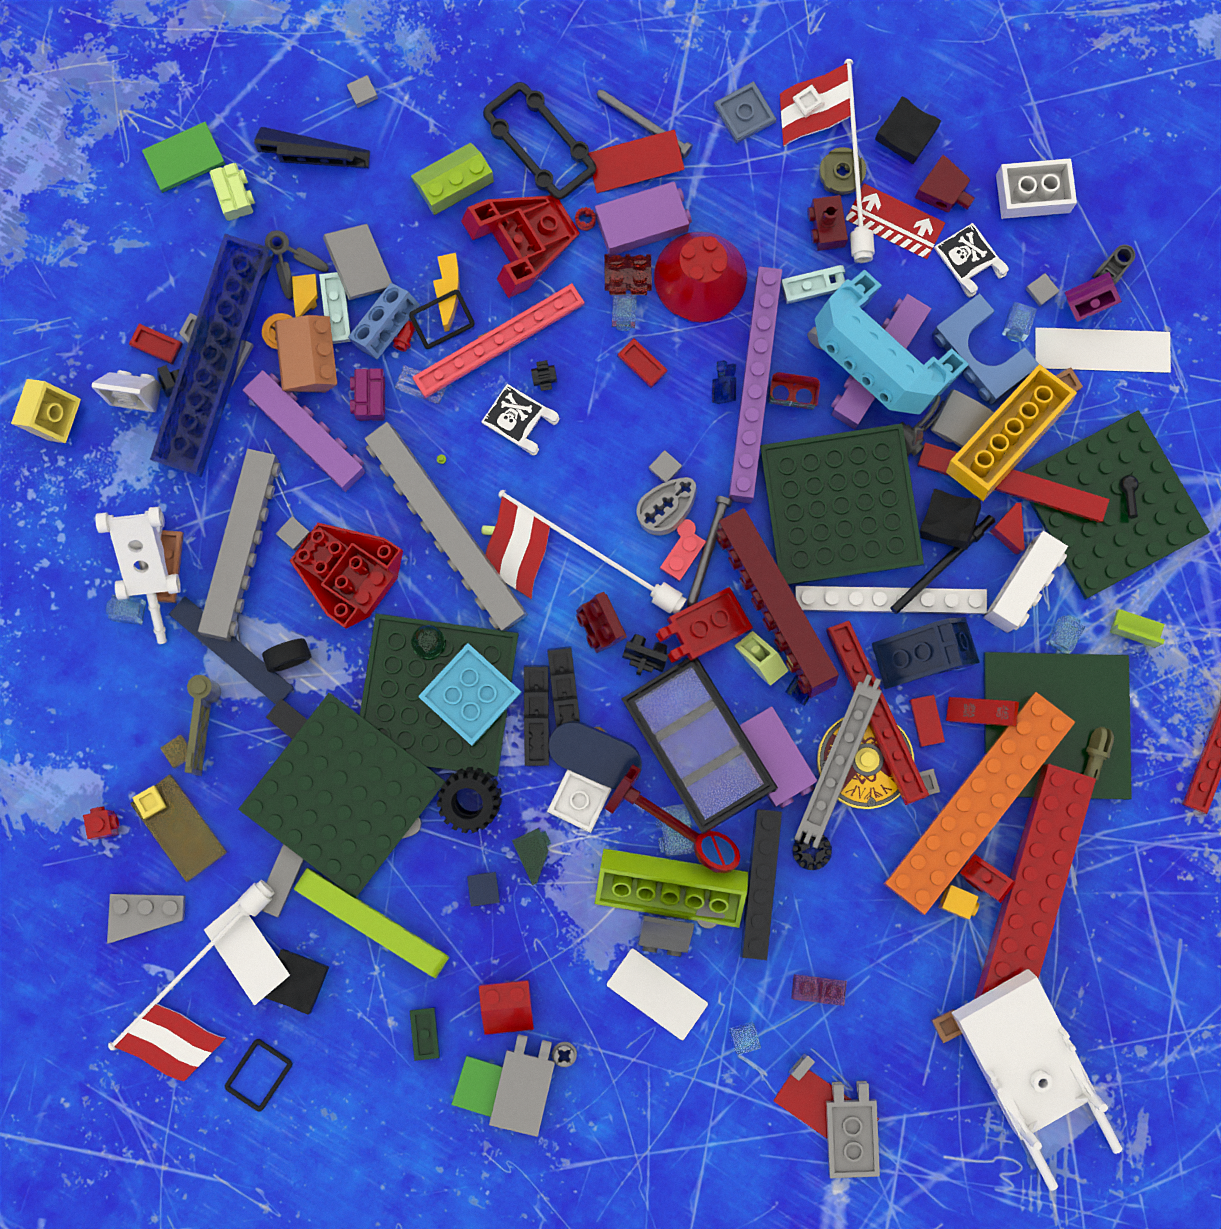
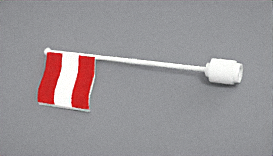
[780,59,875,263]
[485,490,687,614]
[108,880,275,1081]

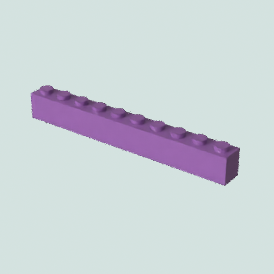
[728,266,782,504]

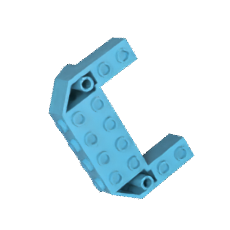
[815,270,969,415]

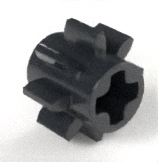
[531,360,557,391]

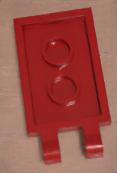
[655,587,753,663]

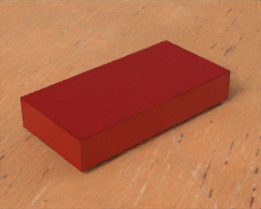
[129,324,183,365]
[617,338,667,388]
[909,695,945,747]

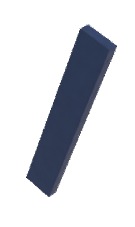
[169,596,294,704]

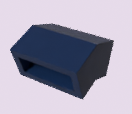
[467,872,500,907]

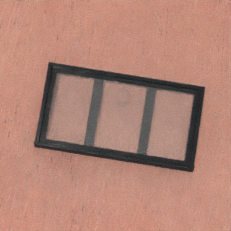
[621,658,778,834]

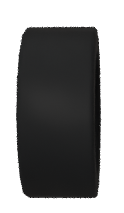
[262,638,311,672]

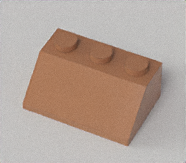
[275,315,337,393]

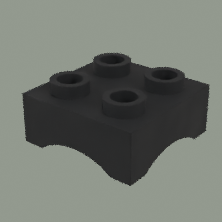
[875,96,941,164]
[920,489,981,550]
[264,949,329,1015]

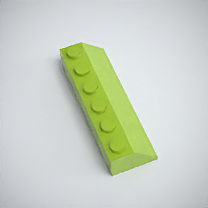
[594,848,748,928]

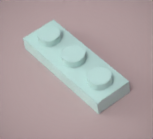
[319,272,352,344]

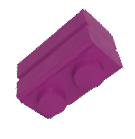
[1065,272,1122,322]
[350,369,385,421]

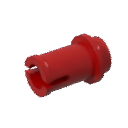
[393,320,415,352]

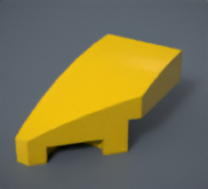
[292,274,318,317]

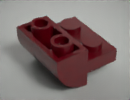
[576,592,627,653]

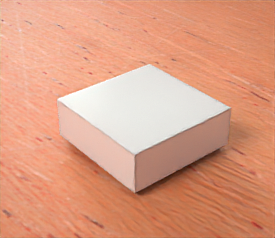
[793,85,825,118]

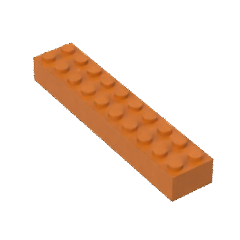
[883,692,1075,915]

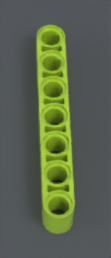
[294,868,449,978]

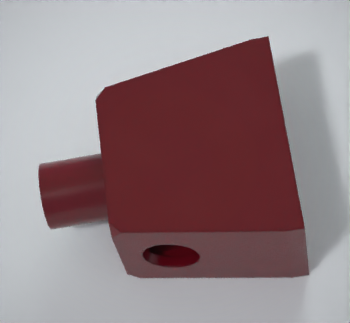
[915,155,975,212]

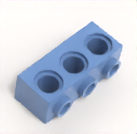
[348,283,420,359]

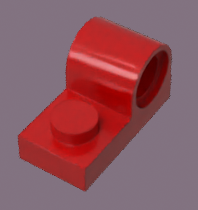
[960,854,1015,903]

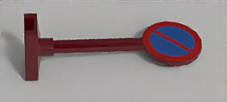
[604,765,740,874]

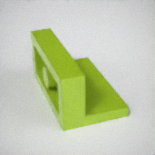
[1110,609,1165,648]

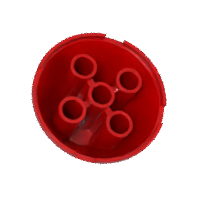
[654,232,747,322]

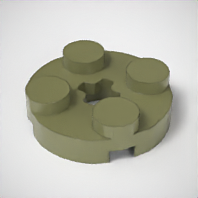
[819,147,866,195]

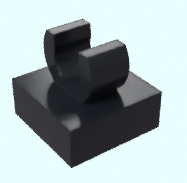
[157,365,184,397]

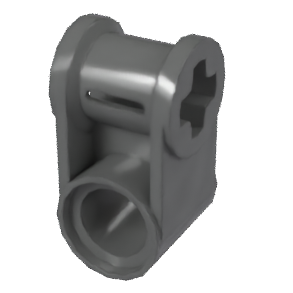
[1092,245,1135,285]

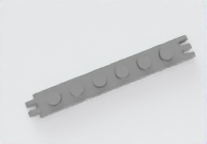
[795,674,882,849]

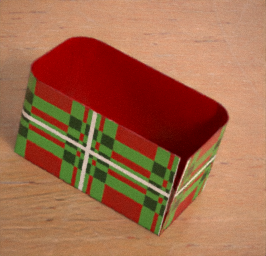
[769,372,820,410]

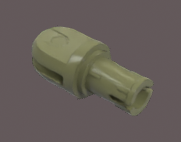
[1083,727,1114,780]

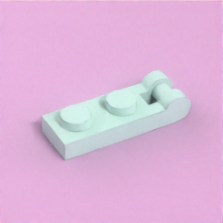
[781,265,845,304]

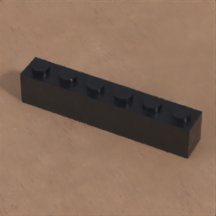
[740,809,782,960]

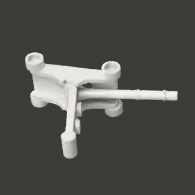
[96,506,181,644]

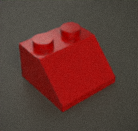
[479,980,534,1035]

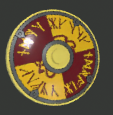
[817,717,914,809]

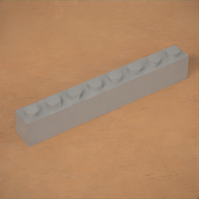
[198,449,281,642]

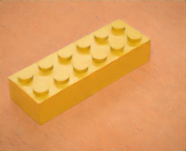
[946,364,1077,501]

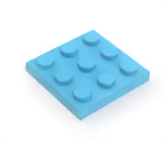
[418,643,522,746]

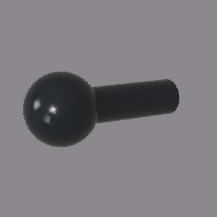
[1119,475,1139,519]

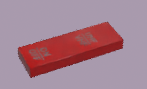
[946,697,1019,727]

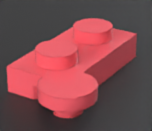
[660,519,706,582]

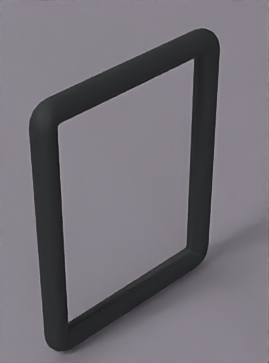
[409,289,475,349]
[225,1039,292,1112]

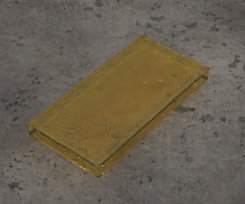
[130,774,228,882]

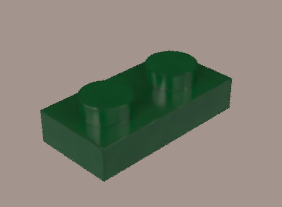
[410,1007,440,1061]

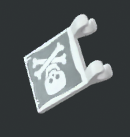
[934,223,1009,298]
[481,384,560,456]

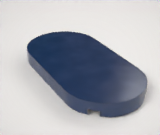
[549,721,642,789]

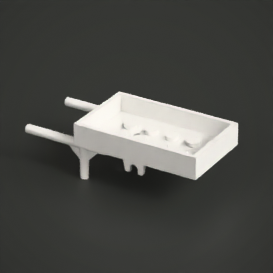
[951,969,1122,1191]

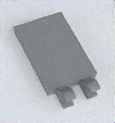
[489,1034,555,1137]
[826,1080,880,1178]

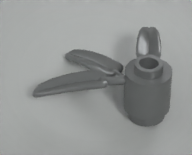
[241,230,329,299]
[900,395,945,456]

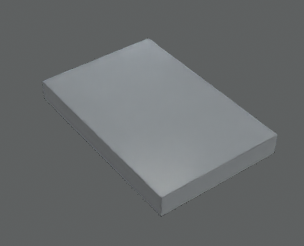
[323,224,392,300]

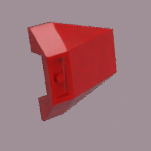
[289,523,403,629]

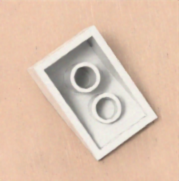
[92,370,161,412]

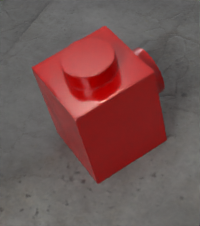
[83,806,119,840]

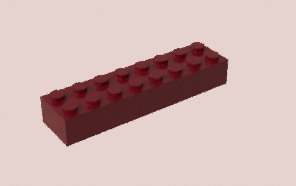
[717,508,839,699]

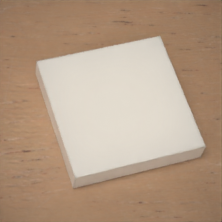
[547,770,612,833]

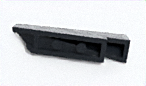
[254,127,370,168]

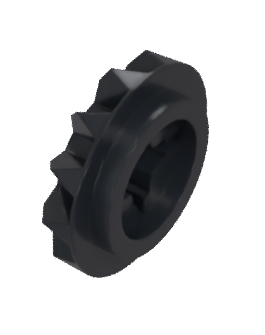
[793,833,832,870]

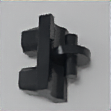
[622,634,668,676]

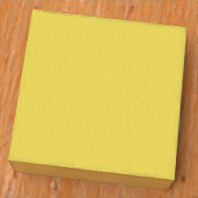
[132,786,167,819]

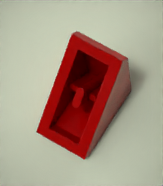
[990,503,1025,554]

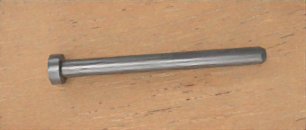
[596,89,693,159]
[687,496,732,606]

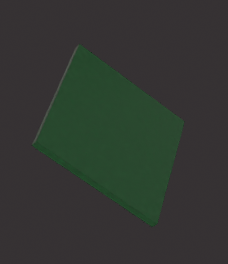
[984,652,1132,800]

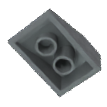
[638,915,694,957]

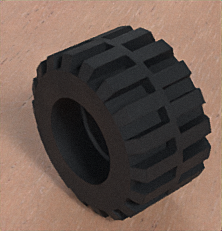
[437,767,502,833]

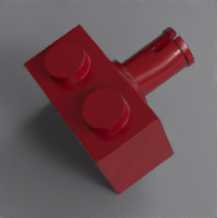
[808,195,848,251]

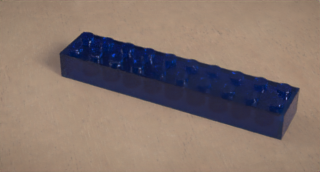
[150,234,275,477]

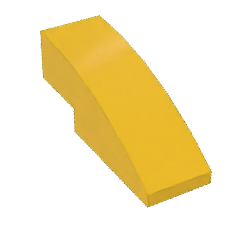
[433,253,460,332]

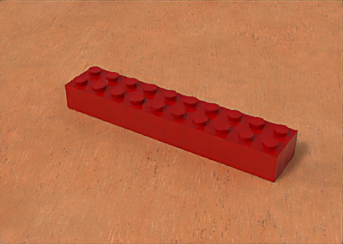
[974,764,1096,999]

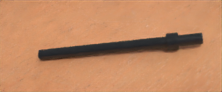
[890,515,995,614]

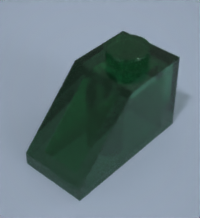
[512,828,551,885]

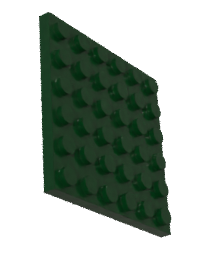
[1022,410,1210,599]
[760,423,924,585]
[360,613,519,777]
[238,692,445,898]

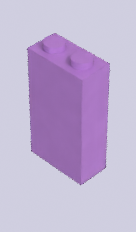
[595,181,692,256]
[729,706,818,808]

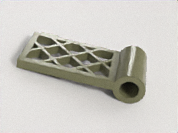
[184,675,221,776]

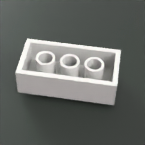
[983,531,1068,633]

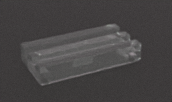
[395,365,447,405]

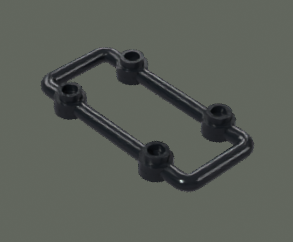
[483,82,597,199]

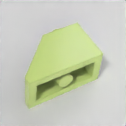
[735,631,789,686]

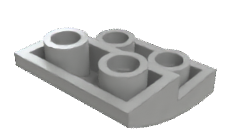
[930,389,995,448]

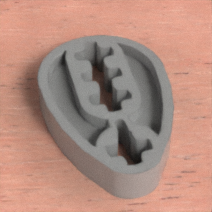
[637,477,697,536]

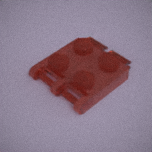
[604,254,652,295]

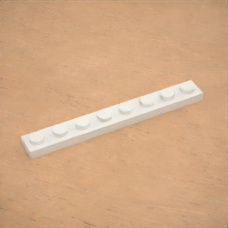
[795,586,987,614]

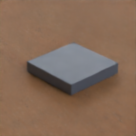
[714,81,777,144]

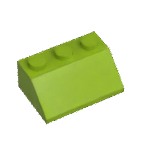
[411,143,494,215]

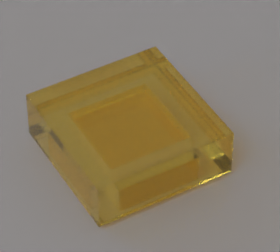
[160,734,188,769]

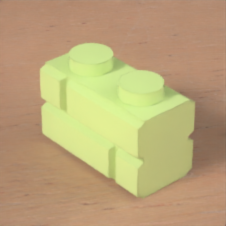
[210,163,255,221]

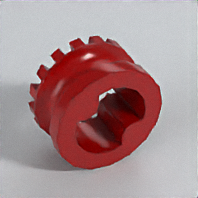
[575,207,596,231]

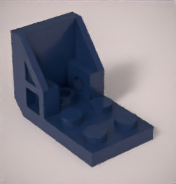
[871,617,980,689]

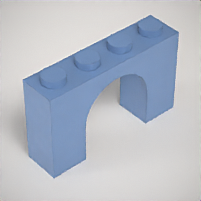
[932,293,1039,405]

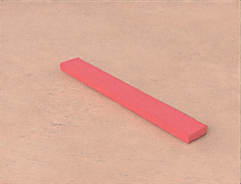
[412,284,585,398]

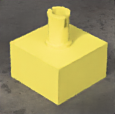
[11,379,81,443]

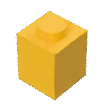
[938,885,979,919]

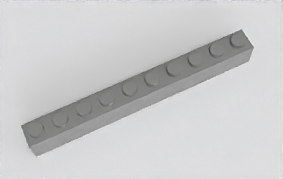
[364,422,528,631]

